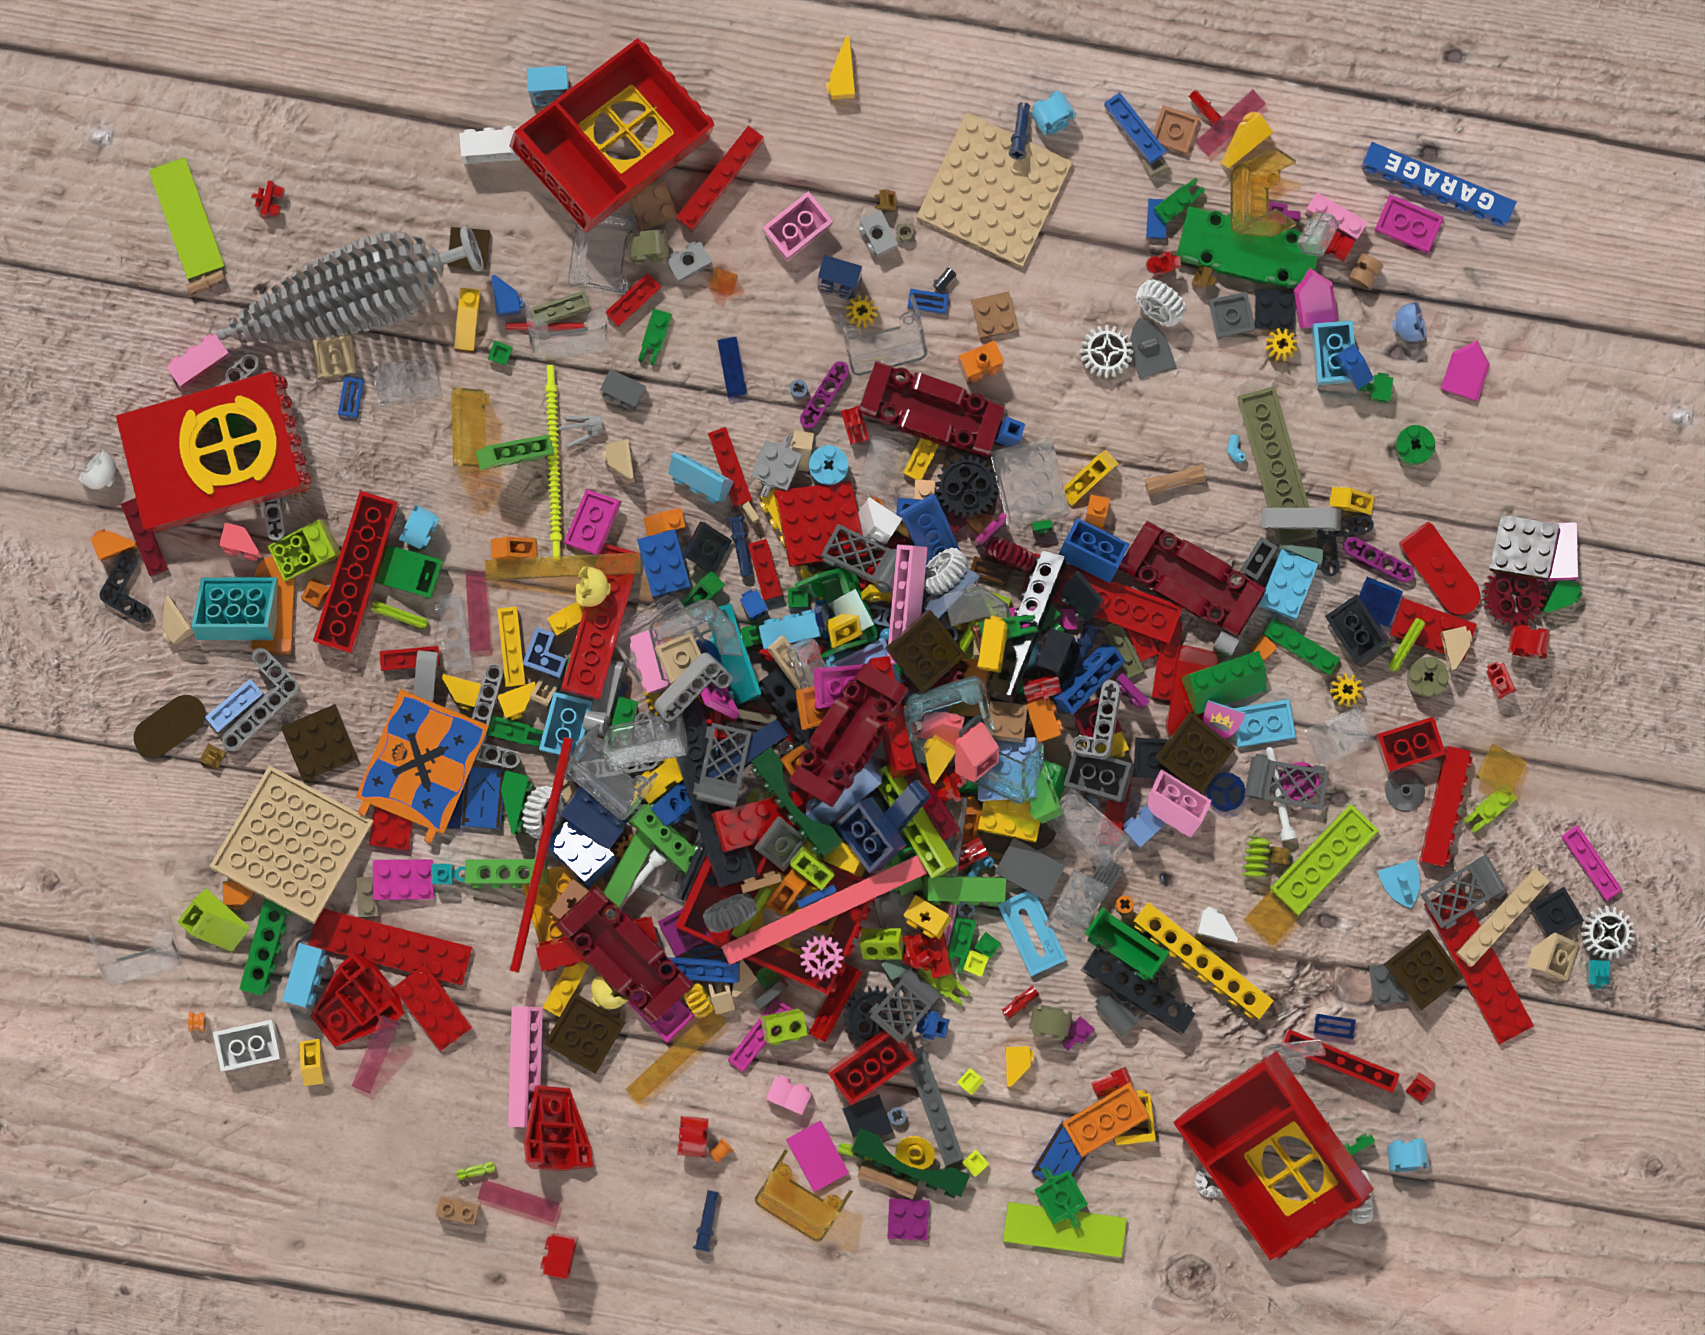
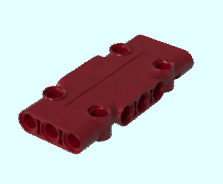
[858,361,1005,458]
[1119,520,1267,637]
[789,663,909,808]
[555,885,693,1023]

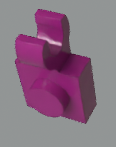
[1266,202,1301,225]
[1062,1016,1095,1051]

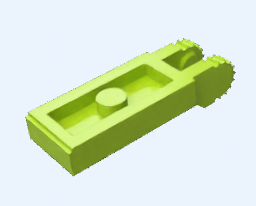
[1464,783,1517,833]
[916,965,971,1006]

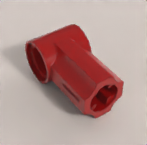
[1091,1067,1134,1098]

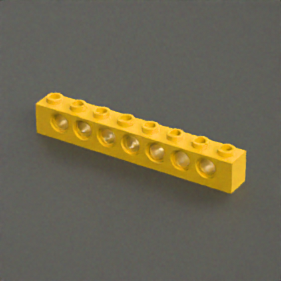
[1132,902,1274,1020]

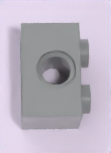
[858,210,898,258]
[666,241,712,284]

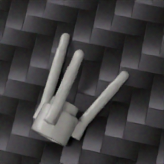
[558,414,603,448]

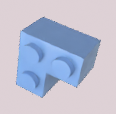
[523,627,567,679]
[1122,805,1166,850]

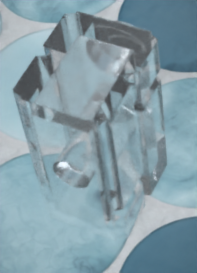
[1297,212,1339,257]

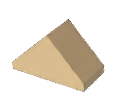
[792,430,814,472]
[530,673,561,708]
[732,959,758,997]

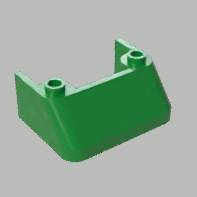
[794,568,877,658]
[1085,907,1170,981]

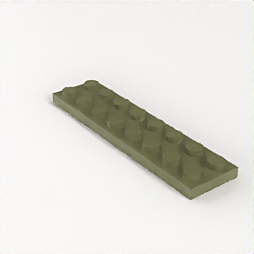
[1237,386,1318,547]

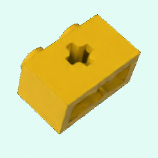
[903,895,951,939]

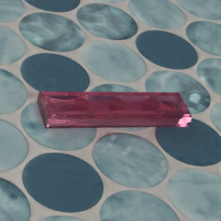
[1195,89,1266,156]
[465,571,490,651]
[351,1015,400,1094]
[478,1179,560,1222]

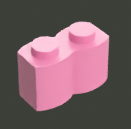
[765,1075,812,1115]

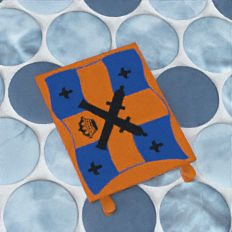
[355,689,489,843]

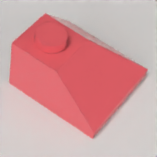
[919,711,965,746]

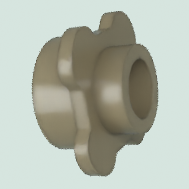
[895,223,915,243]

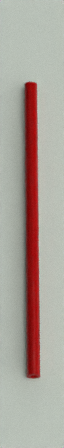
[510,737,574,973]

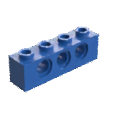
[1050,644,1125,714]

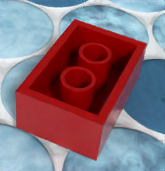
[1375,716,1446,773]
[540,1233,578,1279]

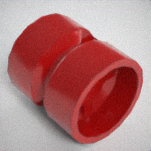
[1320,227,1356,263]

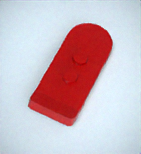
[1399,522,1480,615]
[1165,645,1219,738]

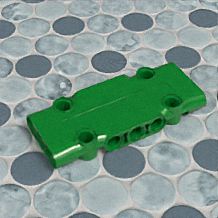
[1176,206,1322,289]

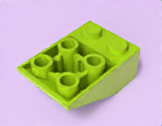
[268,519,341,581]
[177,888,250,952]

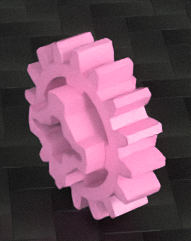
[800,935,844,979]

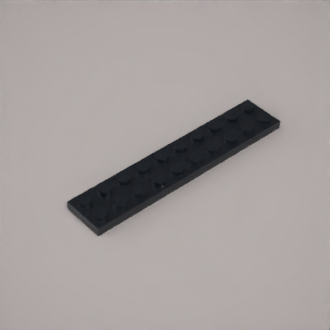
[662,696,757,889]

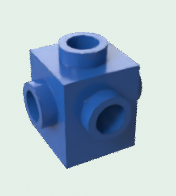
[915,1010,950,1040]

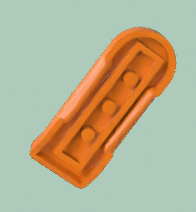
[251,556,295,655]

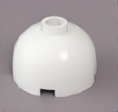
[78,450,116,490]

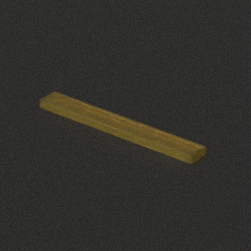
[485,553,642,581]

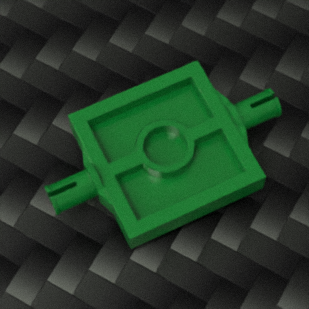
[1034,1166,1088,1229]

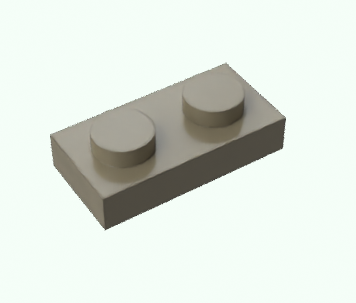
[737,708,777,726]
[356,877,379,918]

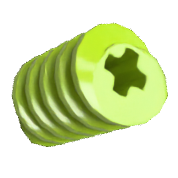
[1241,836,1272,878]

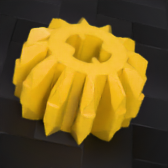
[845,295,878,328]
[1265,328,1298,362]
[1330,673,1364,707]
[684,983,714,1019]

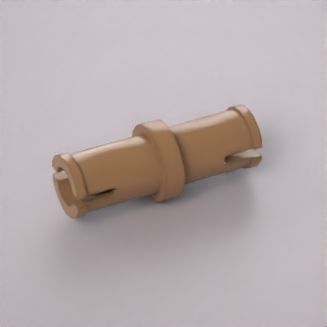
[186,270,227,296]

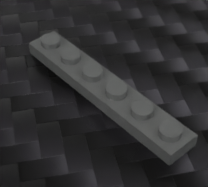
[909,1046,964,1166]

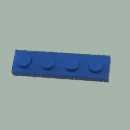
[1104,92,1167,164]
[662,957,740,983]

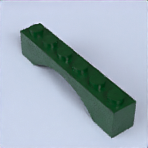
[751,748,843,860]
[850,1127,970,1199]

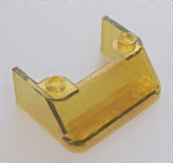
[1230,146,1296,237]
[451,387,490,473]
[755,1149,853,1242]

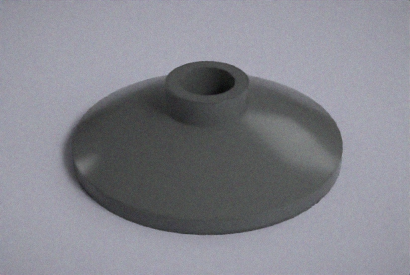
[1385,771,1425,810]

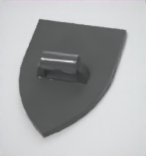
[1130,317,1176,379]

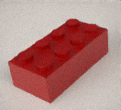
[828,1026,917,1105]

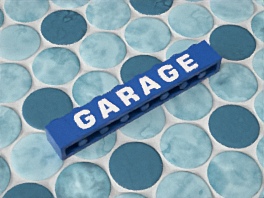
[1361,142,1517,227]

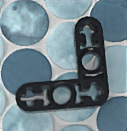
[1316,516,1374,577]
[99,552,153,624]

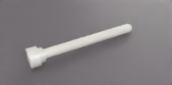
[1266,747,1297,841]
[606,850,667,917]

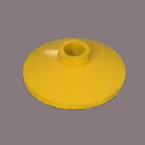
[895,1136,935,1169]

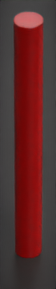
[505,322,584,331]

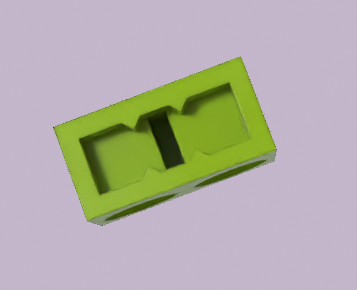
[860,928,905,960]
[761,1009,807,1045]

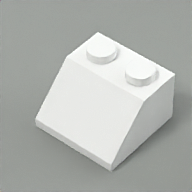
[858,497,902,551]
[1195,907,1238,944]

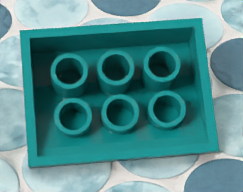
[191,577,278,640]
[709,619,761,707]

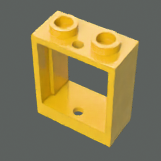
[978,616,1008,673]
[1114,1090,1156,1145]

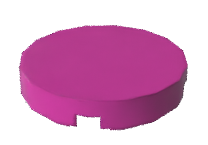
[1281,762,1320,802]

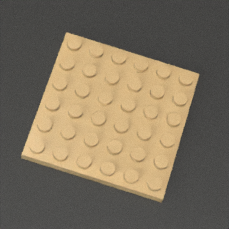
[916,112,1072,268]
[209,765,373,924]

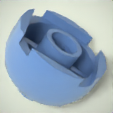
[1392,302,1426,342]

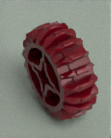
[984,537,1037,574]

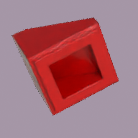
[1405,1072,1435,1103]

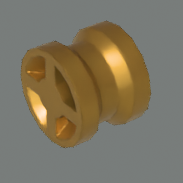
[1269,846,1290,865]

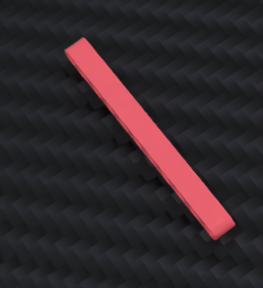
[721,855,927,965]

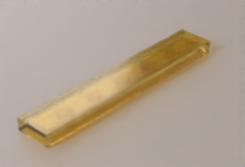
[625,1009,726,1104]

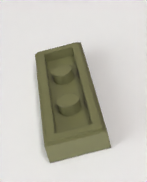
[529,291,591,329]
[1101,623,1145,680]

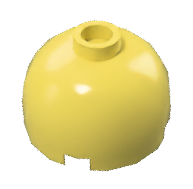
[576,567,611,607]
[591,973,628,1009]

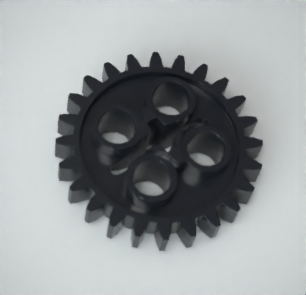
[935,455,999,519]
[843,985,907,1045]

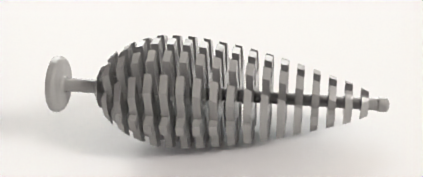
[217,225,484,341]

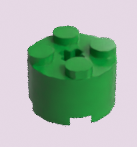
[1394,425,1436,466]

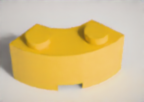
[636,754,682,804]

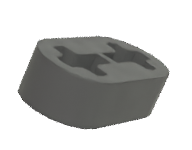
[754,978,789,1010]

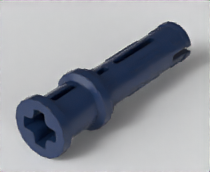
[1009,102,1030,160]
[727,516,753,577]
[1065,623,1100,679]
[693,1190,720,1252]

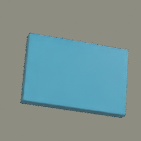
[1234,699,1296,748]

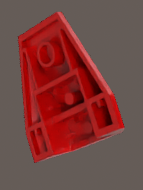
[310,952,404,1047]
[524,1085,593,1171]

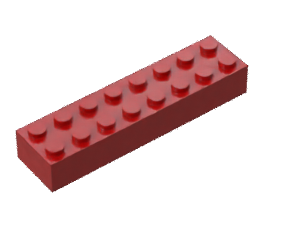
[313,491,400,655]

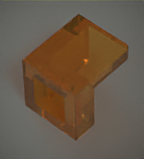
[709,267,738,296]
[967,513,998,536]

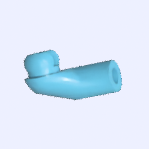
[1227,434,1246,463]

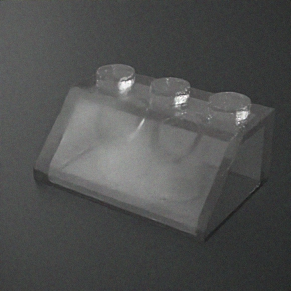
[856,435,910,505]

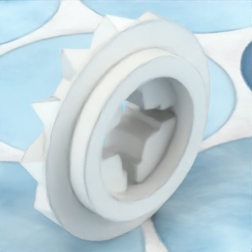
[1195,1167,1222,1197]

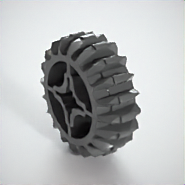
[703,893,757,932]

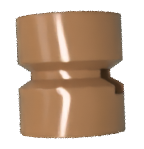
[1348,254,1384,290]

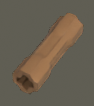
[1145,465,1206,496]
[857,1161,919,1199]

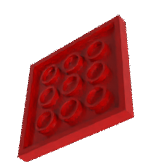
[774,481,867,568]

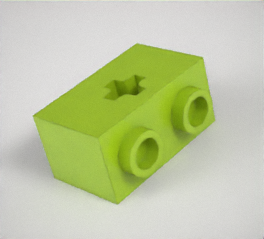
[790,846,834,890]

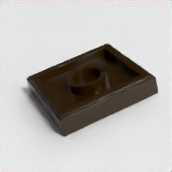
[447,227,490,270]

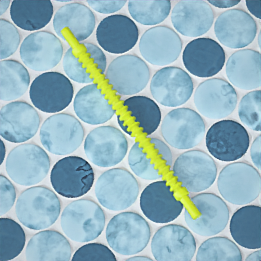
[545,365,562,561]

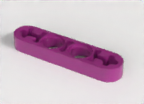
[800,361,849,429]
[1343,537,1414,583]

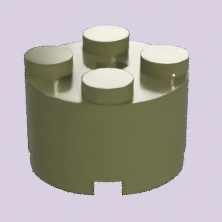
[627,230,669,265]
[1407,657,1449,698]
[1029,1005,1073,1040]

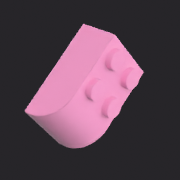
[763,191,833,262]
[1147,769,1211,838]

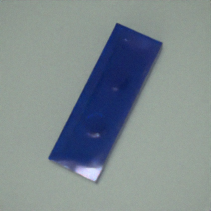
[717,337,747,398]

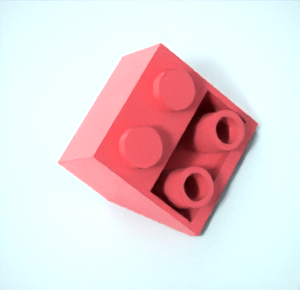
[219,523,263,562]
[955,722,999,782]

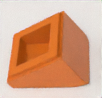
[301,578,329,608]
[1249,635,1278,661]

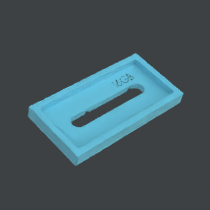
[998,891,1067,976]

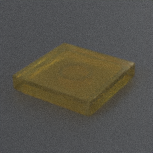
[1475,743,1527,796]
[1244,890,1300,946]

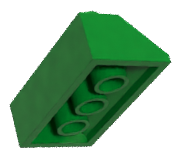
[1181,650,1266,715]

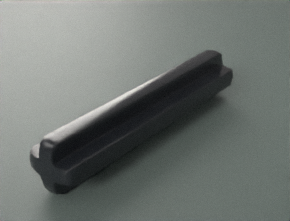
[677,845,707,901]

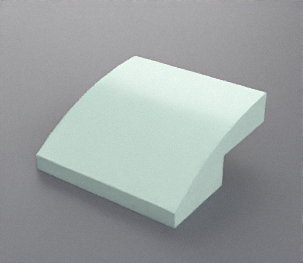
[829,589,874,631]

